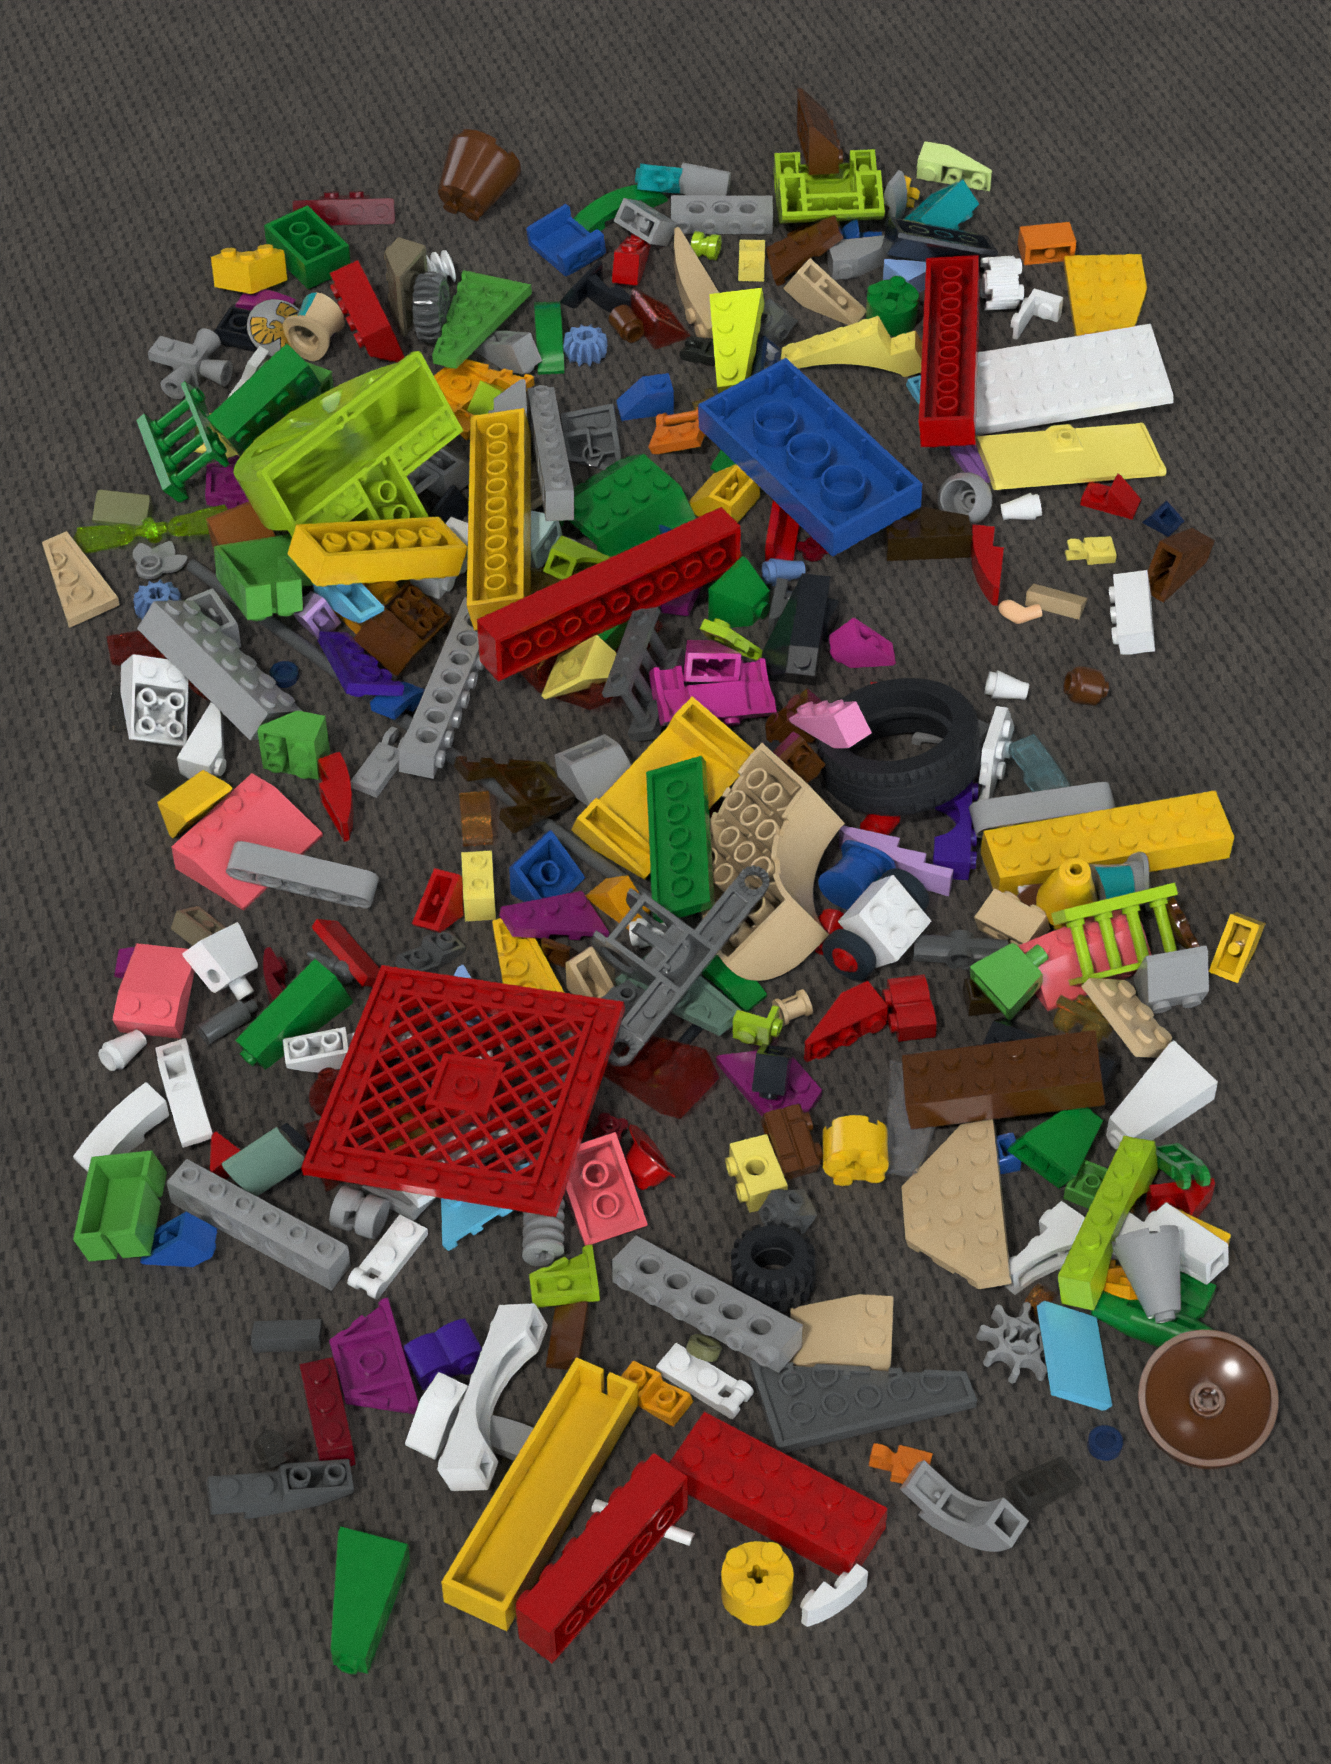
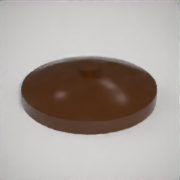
[1137,1329,1279,1469]

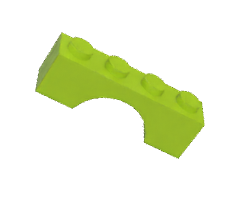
[543,535,610,580]

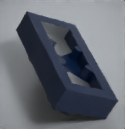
[753,336,782,375]

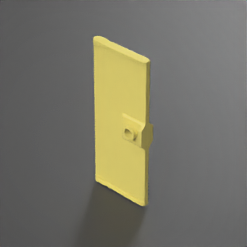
[976,423,1166,490]

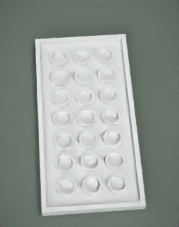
[976,324,1173,436]

